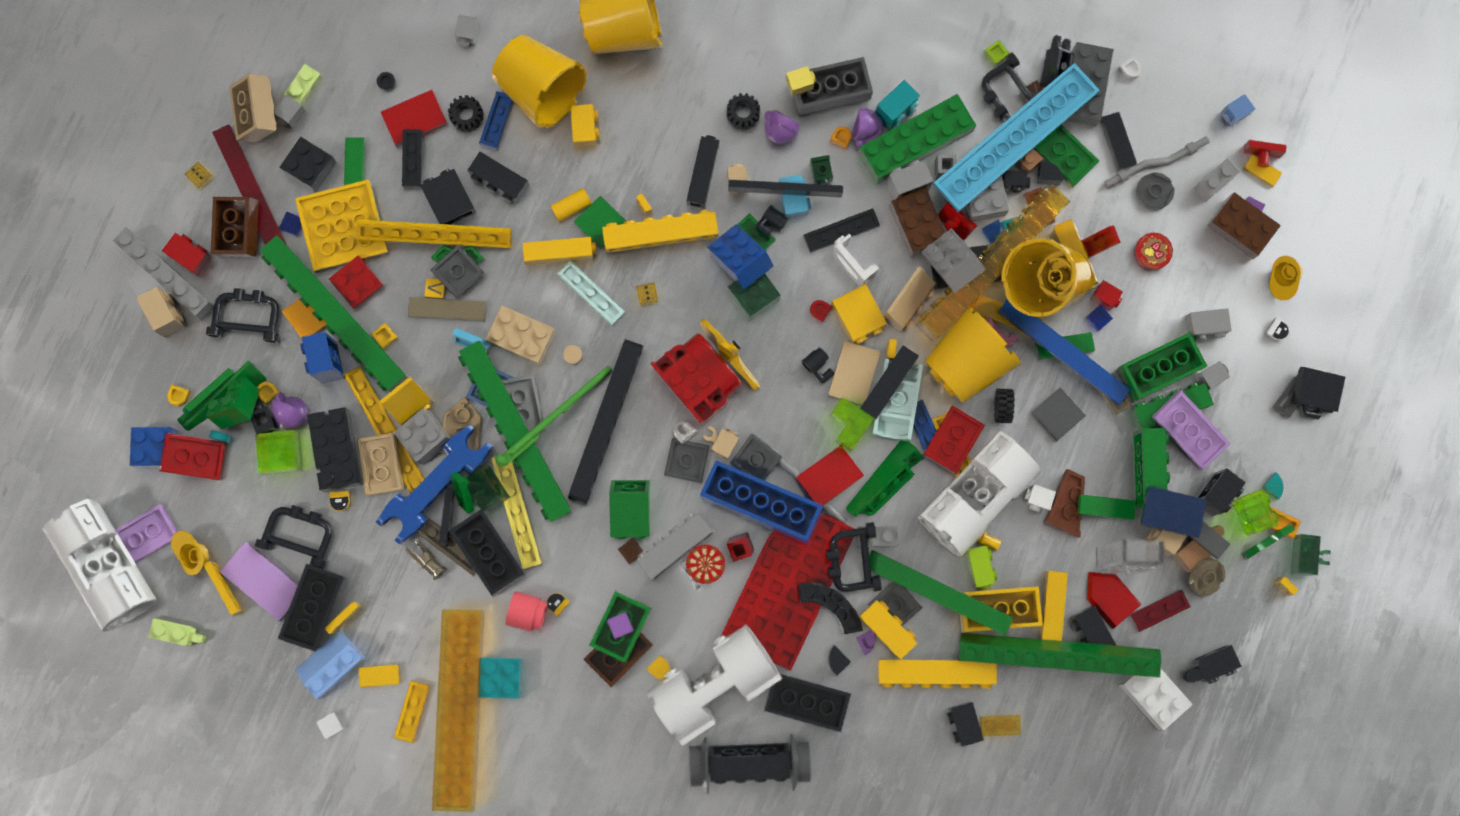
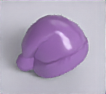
[852,108,883,148]
[764,109,800,144]
[271,393,308,431]

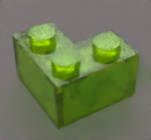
[830,397,874,452]

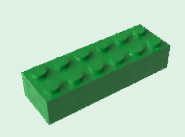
[858,94,976,185]

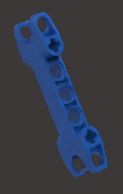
[376,424,494,544]

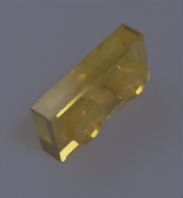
[980,715,1021,736]

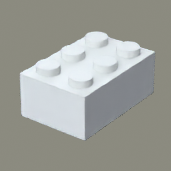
[1119,669,1193,731]

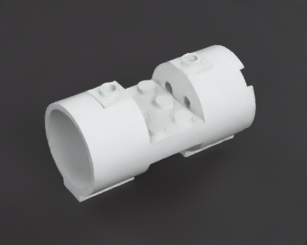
[918,431,1041,557]
[43,499,157,632]
[647,625,781,746]

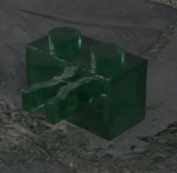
[466,466,509,512]
[1291,534,1331,576]

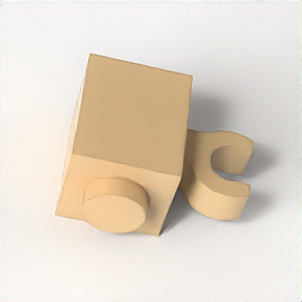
[703,426,739,460]

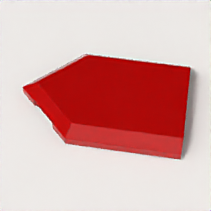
[1087,572,1141,629]

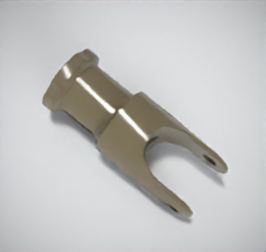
[405,539,446,581]

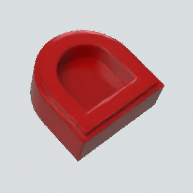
[810,300,833,323]

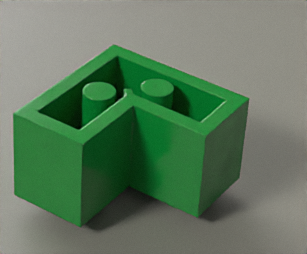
[206,377,260,429]

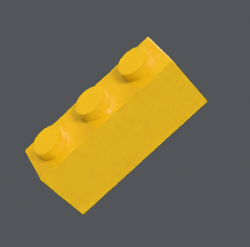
[858,600,918,660]

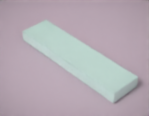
[557,260,625,326]

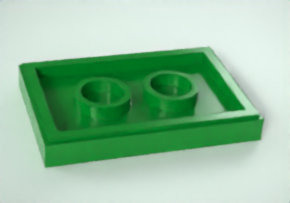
[1033,125,1100,188]

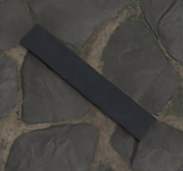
[728,180,843,198]

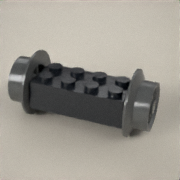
[689,734,811,794]

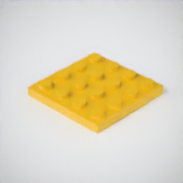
[295,179,389,272]

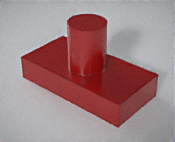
[1243,140,1287,168]
[938,202,977,241]
[1082,225,1121,258]

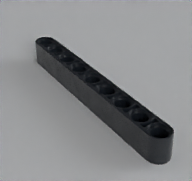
[568,339,644,505]

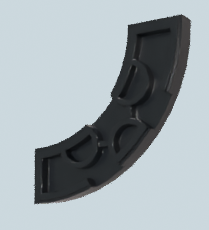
[797,582,863,634]

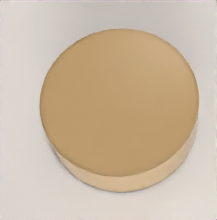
[563,345,582,365]

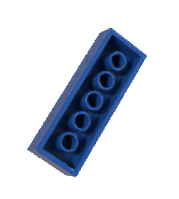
[700,460,823,545]

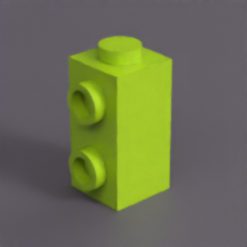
[966,546,997,591]

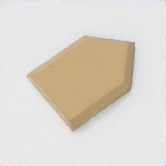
[440,396,482,453]

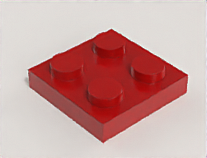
[329,255,383,309]

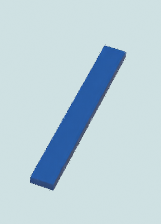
[997,299,1131,405]

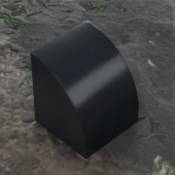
[1037,161,1063,186]
[828,645,851,676]

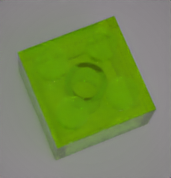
[255,430,303,476]
[1232,489,1278,537]

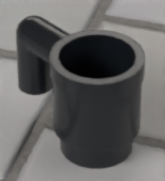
[756,205,788,237]
[801,347,835,384]

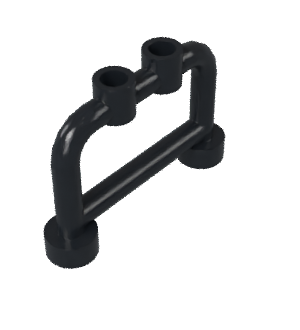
[982,52,1034,121]
[205,288,279,343]
[254,505,333,569]
[825,522,882,592]

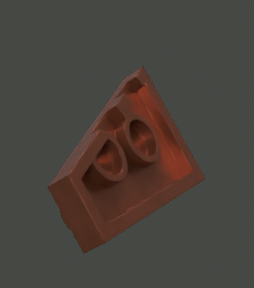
[1044,469,1085,538]

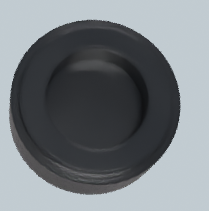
[377,72,396,92]

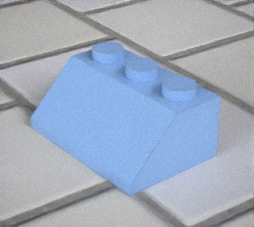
[295,630,366,699]

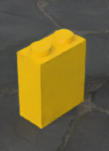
[831,284,887,344]

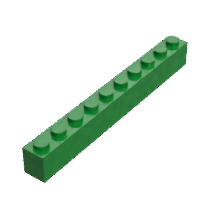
[260,235,408,392]
[458,340,572,522]
[959,633,1162,678]

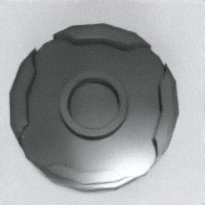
[1136,172,1175,210]

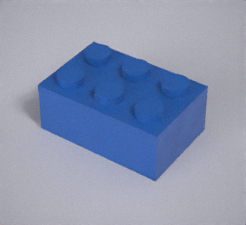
[707,224,774,289]
[300,332,345,384]

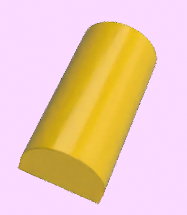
[550,188,592,223]

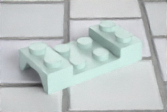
[873,359,923,442]

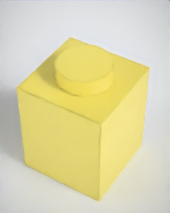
[786,66,816,96]

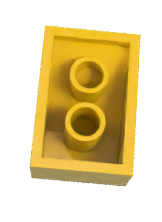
[379,377,434,425]

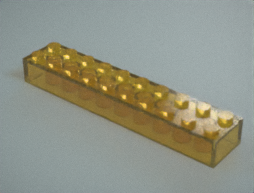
[916,186,1071,341]
[432,609,484,812]

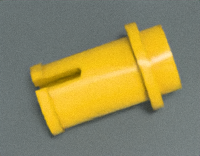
[976,531,1001,551]

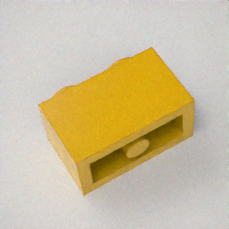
[571,104,600,147]

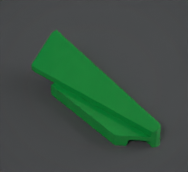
[177,360,267,431]
[846,440,924,517]

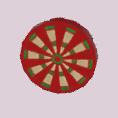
[686,545,725,584]

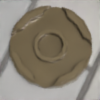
[1189,558,1226,596]

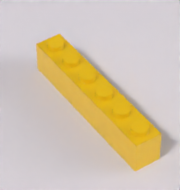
[602,210,719,253]
[877,660,997,688]

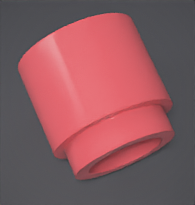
[505,591,548,632]

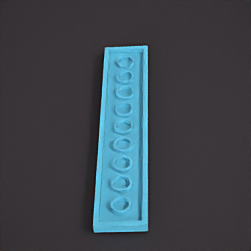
[933,63,1100,212]

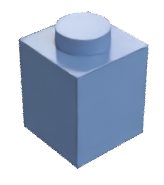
[1221,94,1255,126]

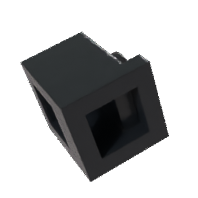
[1002,170,1030,193]
[251,405,279,437]

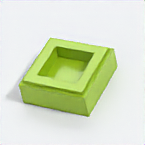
[984,40,1010,67]

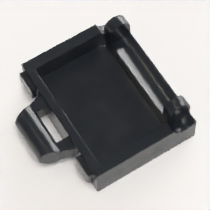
[1291,367,1346,420]

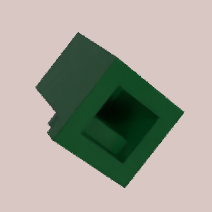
[810,155,833,185]

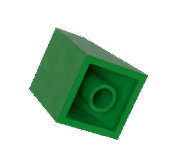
[609,480,650,539]

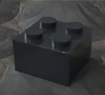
[279,136,337,193]
[1198,468,1246,516]

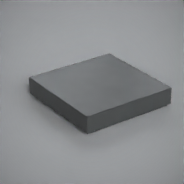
[430,245,484,298]
[1031,387,1086,441]
[730,432,784,481]
[664,438,710,484]
[868,582,922,626]

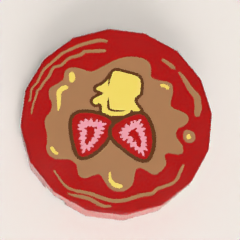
[1134,232,1173,270]

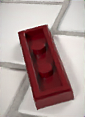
[1129,589,1191,632]

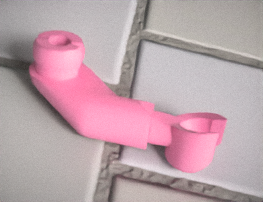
[985,316,1018,346]

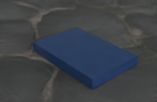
[1140,486,1207,538]

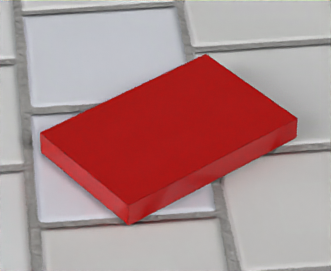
[380,89,447,147]
[923,405,985,475]
[159,433,226,481]
[795,445,864,506]

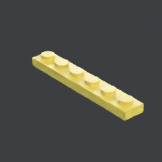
[491,457,542,570]

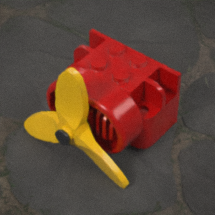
[650,319,760,426]

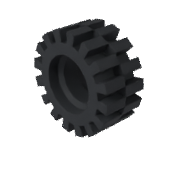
[727,93,760,130]
[448,95,484,132]
[994,388,1015,423]

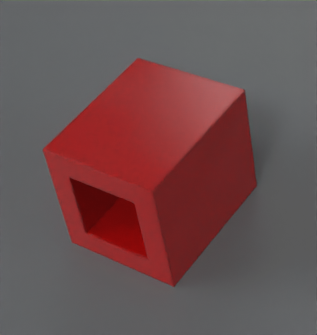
[1090,280,1123,311]
[726,532,754,562]

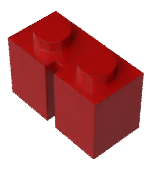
[162,233,211,276]

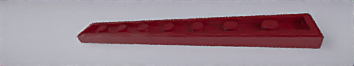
[212,124,287,245]

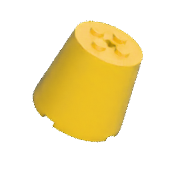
[578,0,663,54]
[492,35,587,128]
[1002,238,1091,317]
[924,307,1022,403]

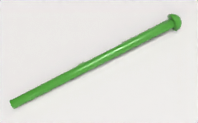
[495,366,612,467]

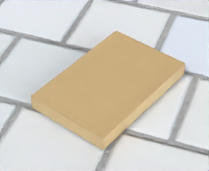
[828,341,881,406]
[357,433,404,496]

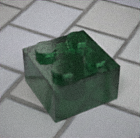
[727,274,781,321]

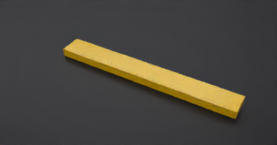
[357,219,511,248]
[343,365,425,494]

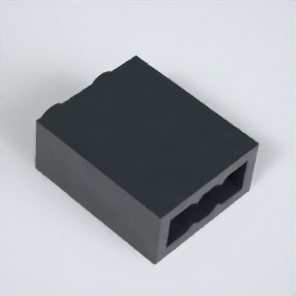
[420,169,477,225]

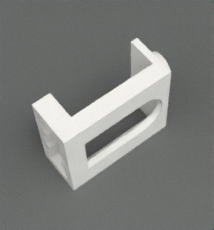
[832,234,879,287]

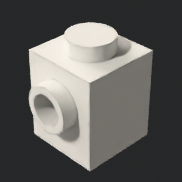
[1024,484,1056,512]

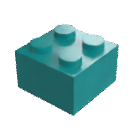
[875,80,920,131]
[479,658,523,699]

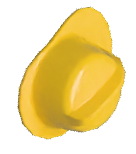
[1270,256,1303,301]
[171,531,209,575]

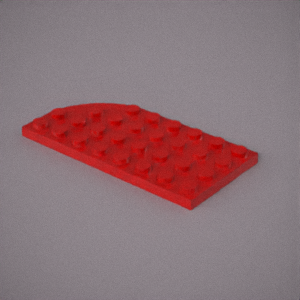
[721,515,855,671]

